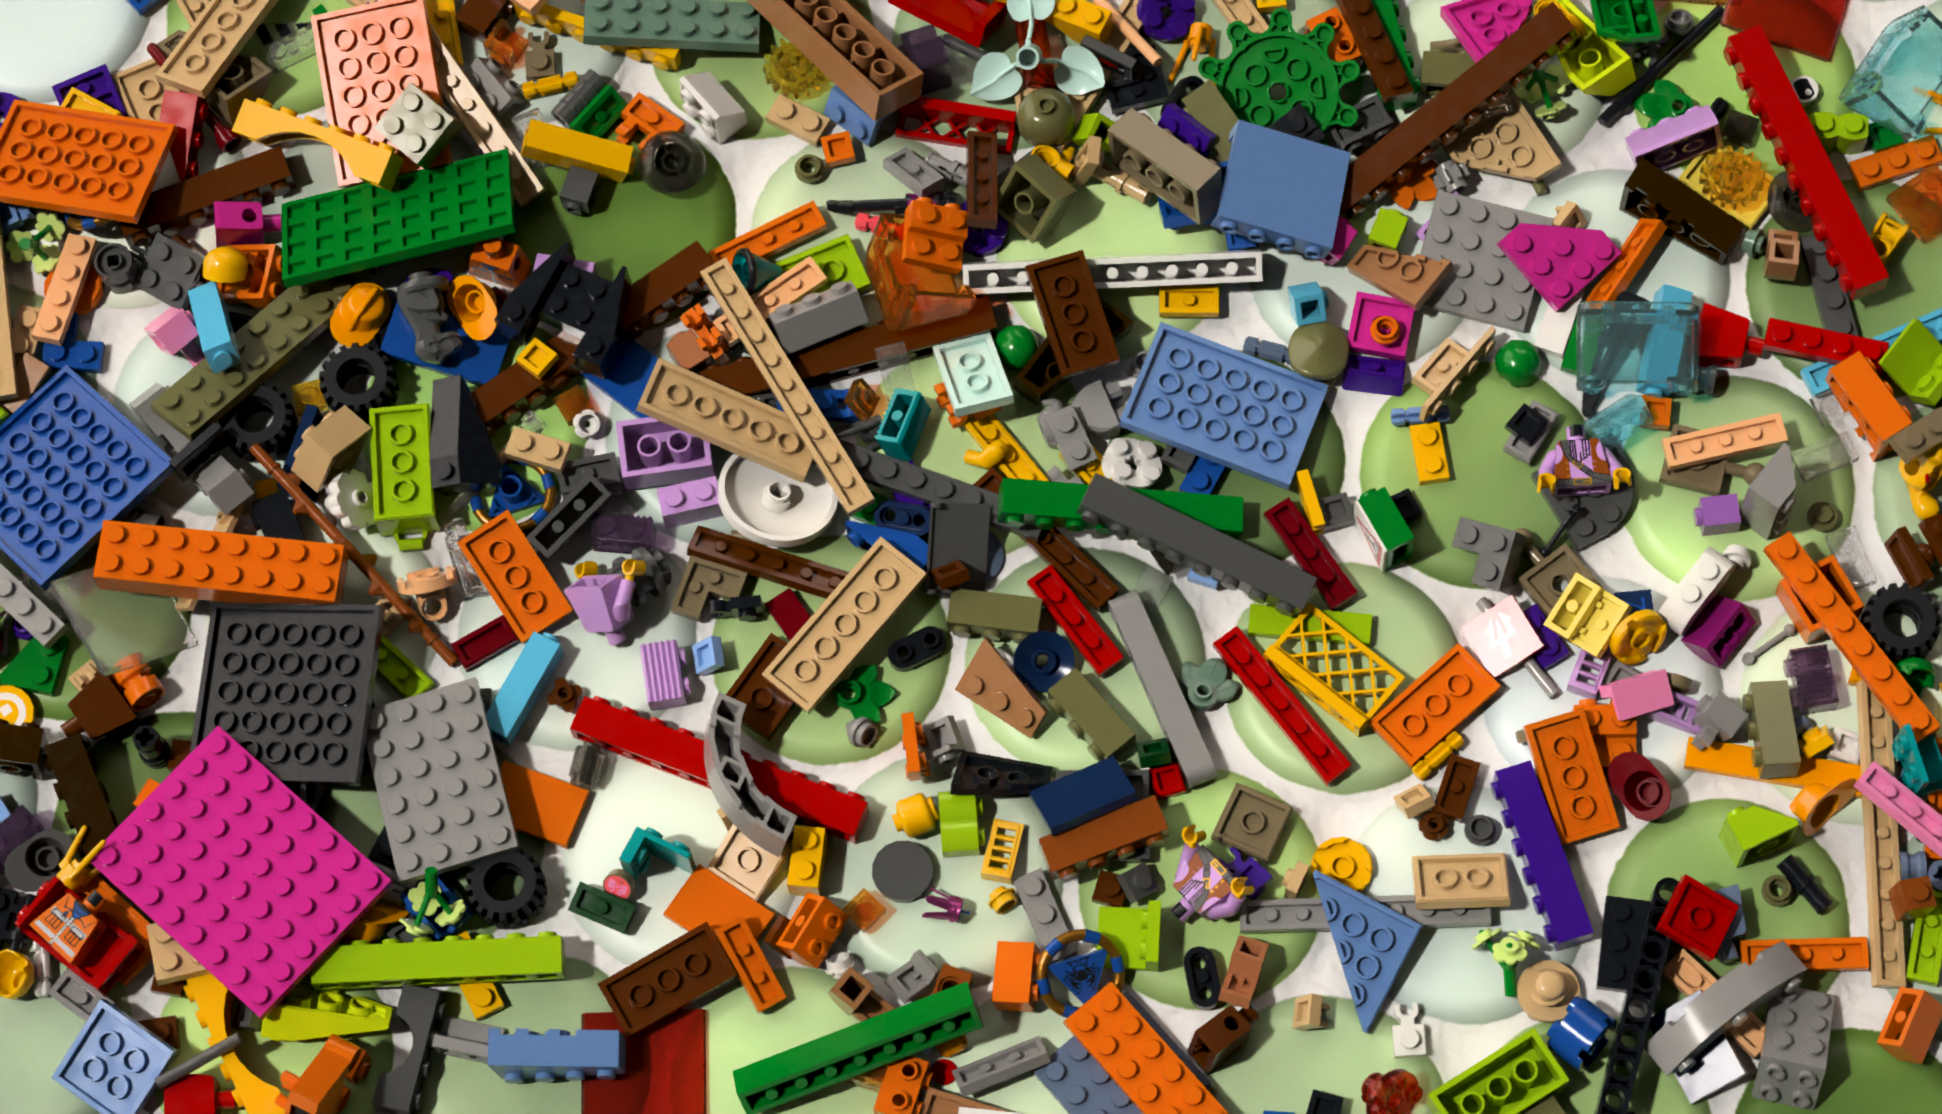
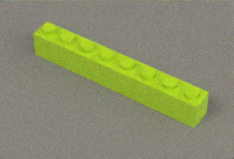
[311,931,565,990]

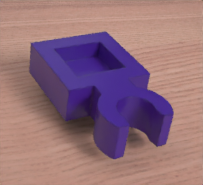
[1219,847,1274,900]

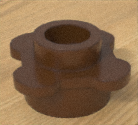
[547,678,583,713]

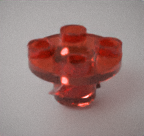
[1361,1069,1423,1114]

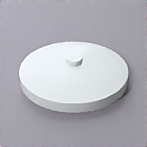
[718,453,838,547]

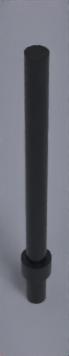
[1597,5,1726,126]

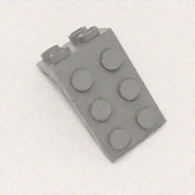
[1752,987,1835,1110]

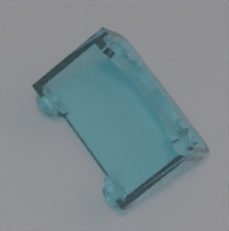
[1839,5,1942,139]
[1576,301,1702,396]

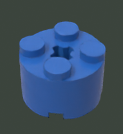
[1547,996,1617,1072]

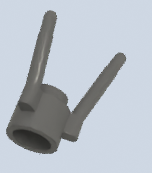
[832,414,882,451]

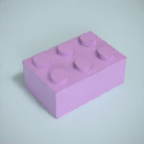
[616,417,715,490]

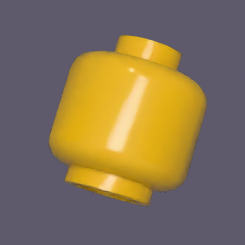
[892,793,940,838]

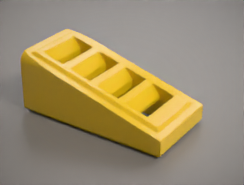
[981,818,1025,884]

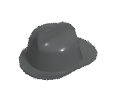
[5,829,75,892]

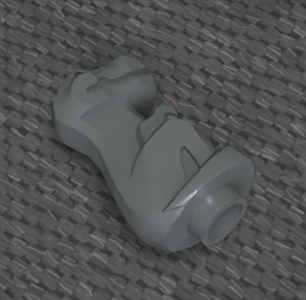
[397,271,462,366]

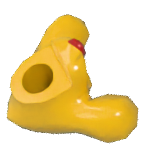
[1899,444,1942,520]

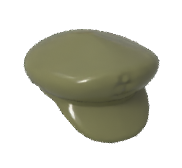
[1288,321,1350,390]

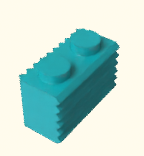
[874,388,931,461]

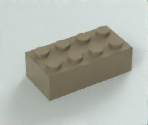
[1108,108,1223,225]

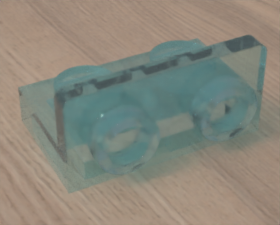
[1580,394,1654,450]

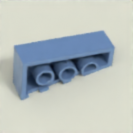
[488,1028,626,1084]

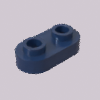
[874,500,930,536]

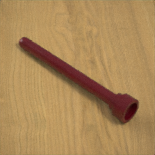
[147,43,241,153]

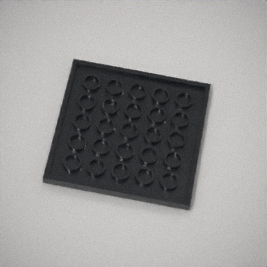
[190,602,385,786]

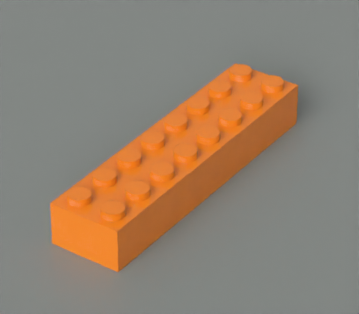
[93,520,349,604]

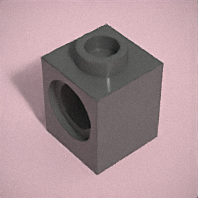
[559,165,602,215]

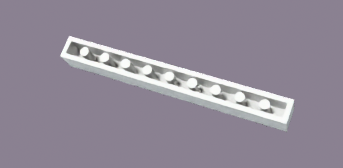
[962,249,1263,295]

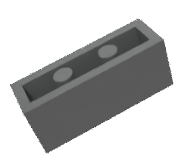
[526,473,614,560]

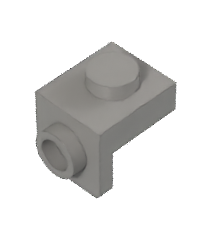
[923,716,966,765]
[885,949,939,1004]

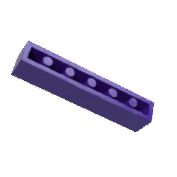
[1490,760,1594,951]

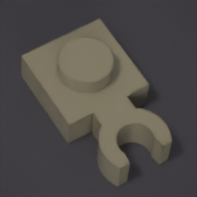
[525,31,556,82]

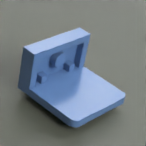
[823,85,893,146]

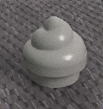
[846,717,877,748]

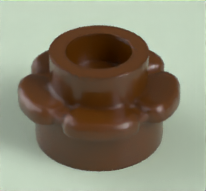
[1418,811,1449,841]

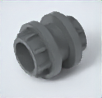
[606,546,672,607]

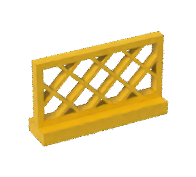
[1263,603,1405,737]

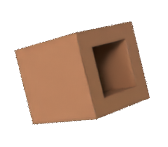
[666,329,713,375]

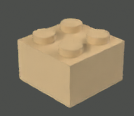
[291,405,371,493]

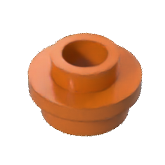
[1370,316,1400,345]

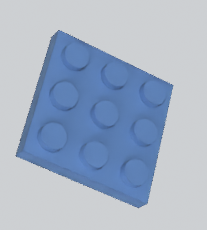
[51,999,178,1114]

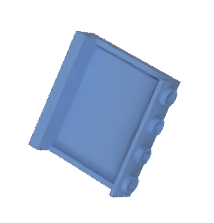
[1211,120,1351,259]

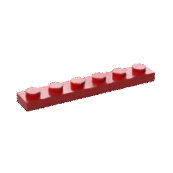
[1213,626,1351,786]

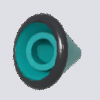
[732,248,783,296]

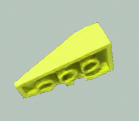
[1556,0,1636,96]
[260,977,393,1041]

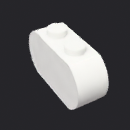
[1658,546,1736,636]

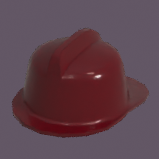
[1607,752,1672,821]

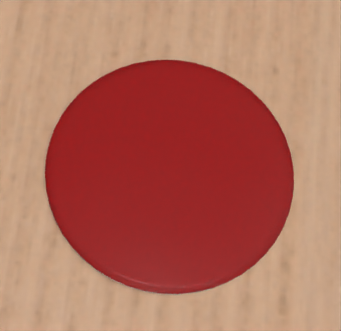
[931,1059,957,1085]

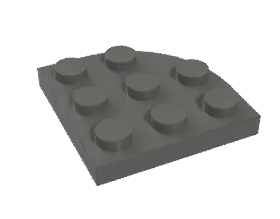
[1531,432,1634,552]

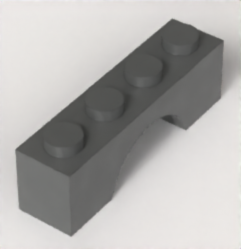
[372,984,447,1114]

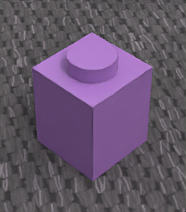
[1693,493,1742,536]

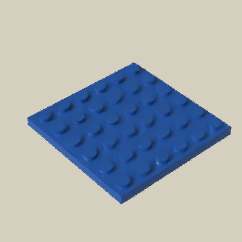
[0,365,174,591]

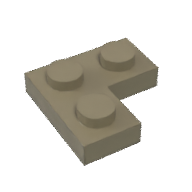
[670,555,749,622]

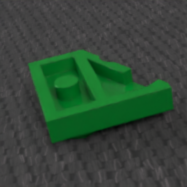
[0,636,70,697]

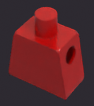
[1690,303,1764,369]
[164,1072,238,1114]

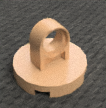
[396,566,458,621]

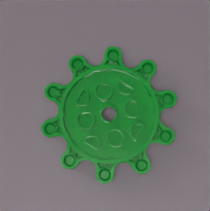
[1198,8,1360,146]

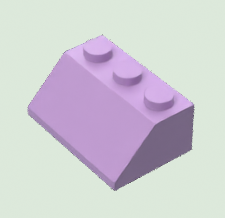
[1625,104,1724,170]

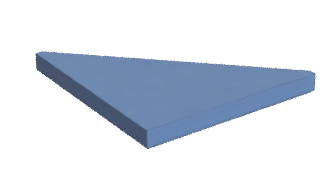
[1312,870,1423,1033]

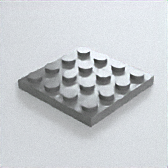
[1420,190,1554,333]

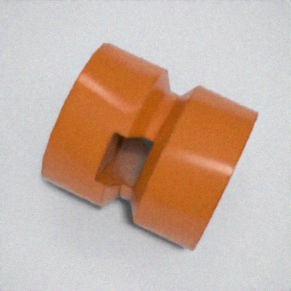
[109,654,166,712]

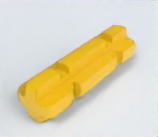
[522,71,578,99]
[1412,731,1464,781]

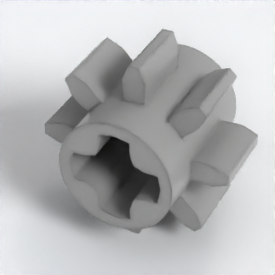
[1433,159,1471,193]

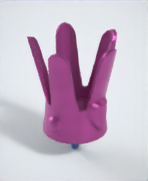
[922,886,970,923]

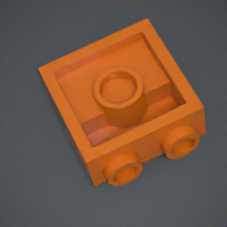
[902,197,968,274]
[217,244,284,308]
[1572,699,1637,771]

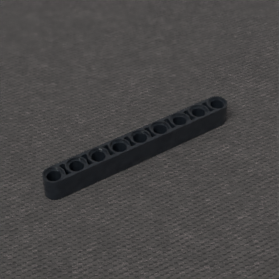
[1594,877,1678,1114]

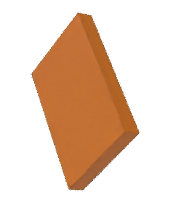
[500,760,590,849]
[663,864,776,958]

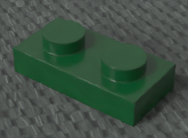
[568,882,638,935]

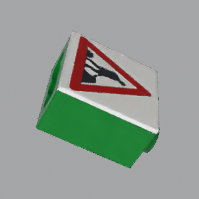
[1353,487,1415,573]

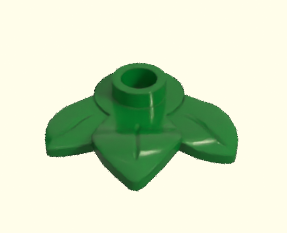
[1634,80,1694,129]
[834,665,896,724]

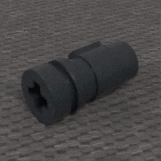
[133,725,171,769]

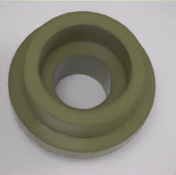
[795,154,824,183]
[1761,875,1793,906]

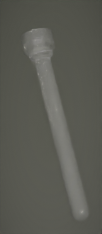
[440,410,547,525]

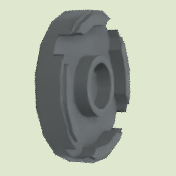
[872,841,933,903]

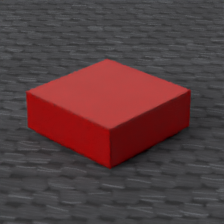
[1149,762,1186,801]

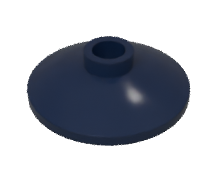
[1013,631,1074,692]

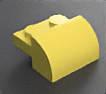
[1543,573,1632,660]

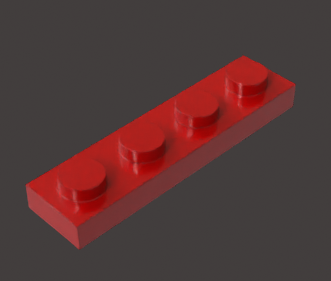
[1763,317,1889,374]
[1027,565,1124,678]

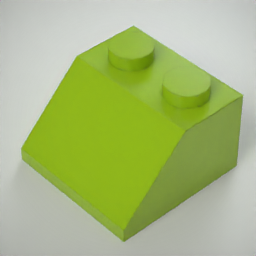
[1719,805,1800,868]

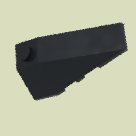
[430,375,502,496]

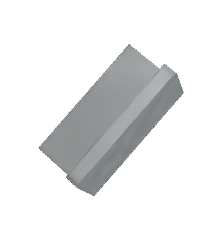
[432,1017,505,1064]

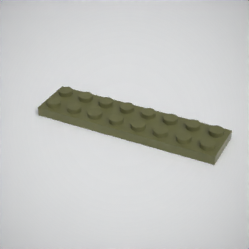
[150,274,358,441]

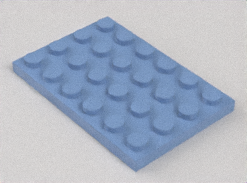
[1118,322,1329,490]

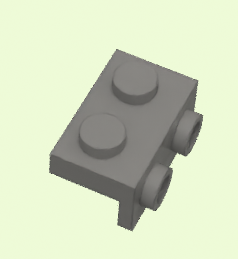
[465,57,526,120]

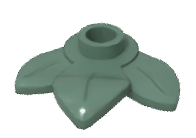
[1180,658,1239,711]

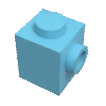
[1287,281,1329,326]

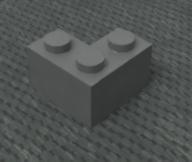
[1452,517,1527,595]

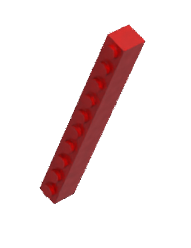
[1723,24,1890,301]
[570,696,870,844]

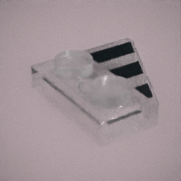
[253,22,316,75]

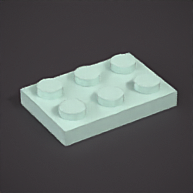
[932,332,1014,417]

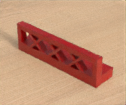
[895,96,1017,155]

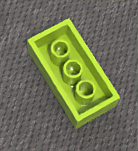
[1426,1028,1570,1114]

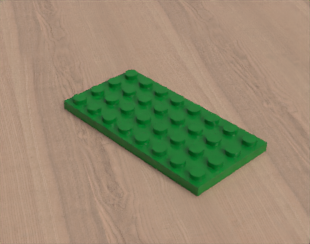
[282,148,516,288]

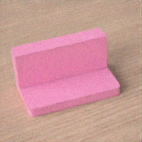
[1598,669,1674,721]

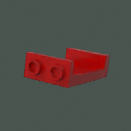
[888,0,1008,48]
[15,876,145,997]

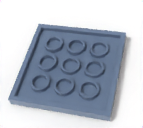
[1033,990,1211,1114]

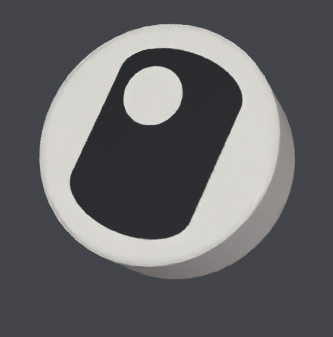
[1791,76,1819,107]

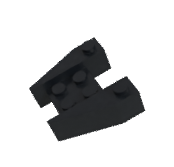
[494,241,632,380]

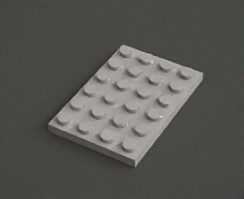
[366,677,520,885]

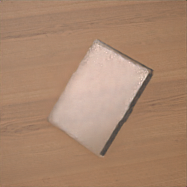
[49,567,199,676]

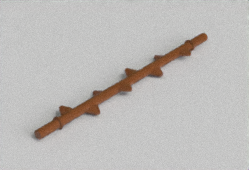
[249,442,459,667]

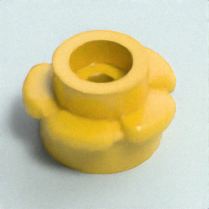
[988,886,1018,914]

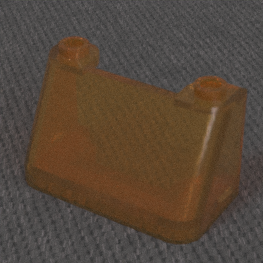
[866,213,976,332]

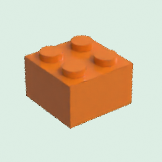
[1775,554,1864,644]

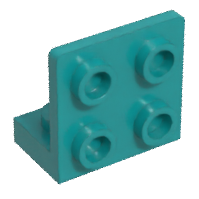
[1892,724,1942,797]
[619,827,696,880]

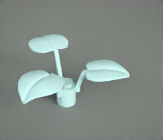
[970,0,1105,100]

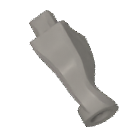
[1037,380,1126,449]

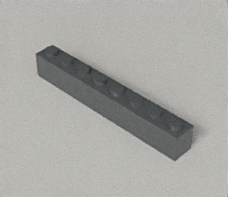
[1076,473,1317,617]

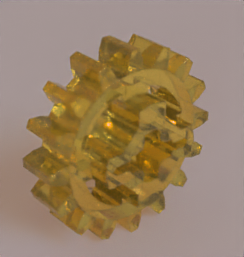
[763,38,825,99]
[1699,145,1765,210]

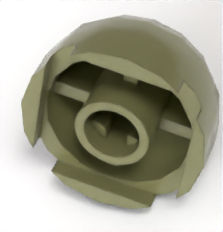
[1017,88,1076,147]

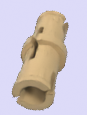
[1093,161,1153,205]

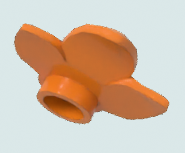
[1390,159,1438,210]

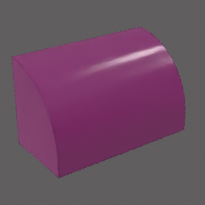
[1681,595,1756,668]

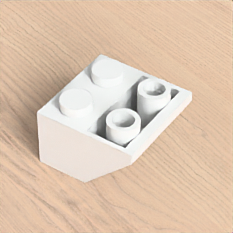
[679,71,748,145]

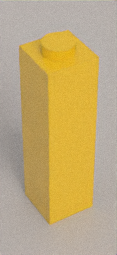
[520,119,636,183]

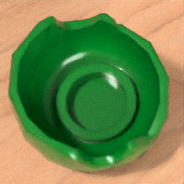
[994,325,1041,370]
[1495,340,1543,388]
[1894,657,1936,699]

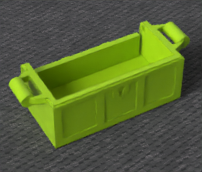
[369,403,440,552]

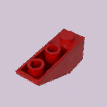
[160,90,208,181]

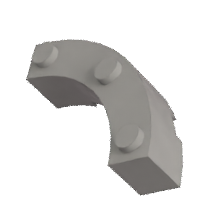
[129,382,254,515]
[703,692,798,858]
[1644,941,1808,1076]

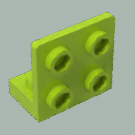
[1879,319,1942,406]
[1097,900,1161,971]

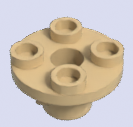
[1517,960,1580,1023]

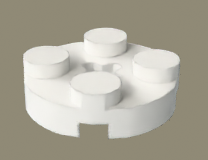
[1101,438,1162,489]

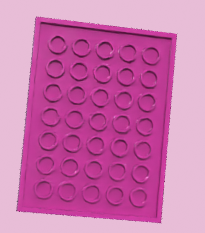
[90,725,394,1021]

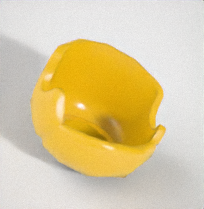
[203,246,248,283]
[0,949,35,1000]

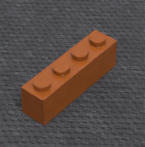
[1039,795,1169,881]

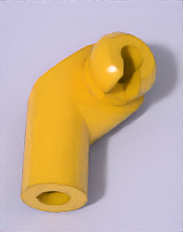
[964,440,1007,469]

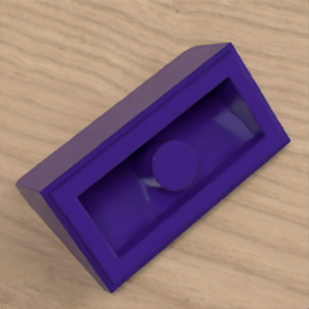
[1342,354,1406,396]

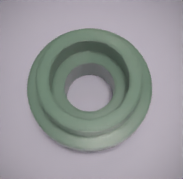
[1742,228,1767,258]

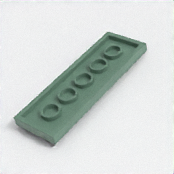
[583,0,760,53]

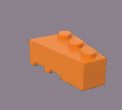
[1825,351,1913,462]

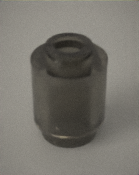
[569,742,606,790]

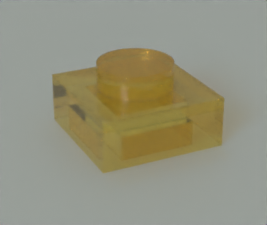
[291,379,328,417]

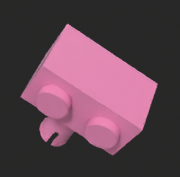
[144,307,205,368]

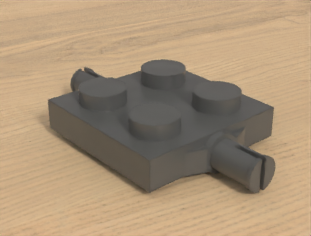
[129,232,205,311]

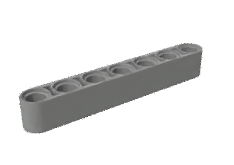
[1107,590,1218,788]

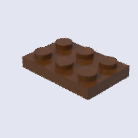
[726,633,796,741]

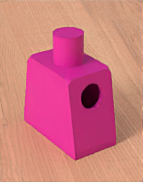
[214,201,281,248]

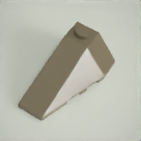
[156,30,273,126]

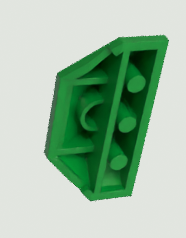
[1590,0,1661,47]

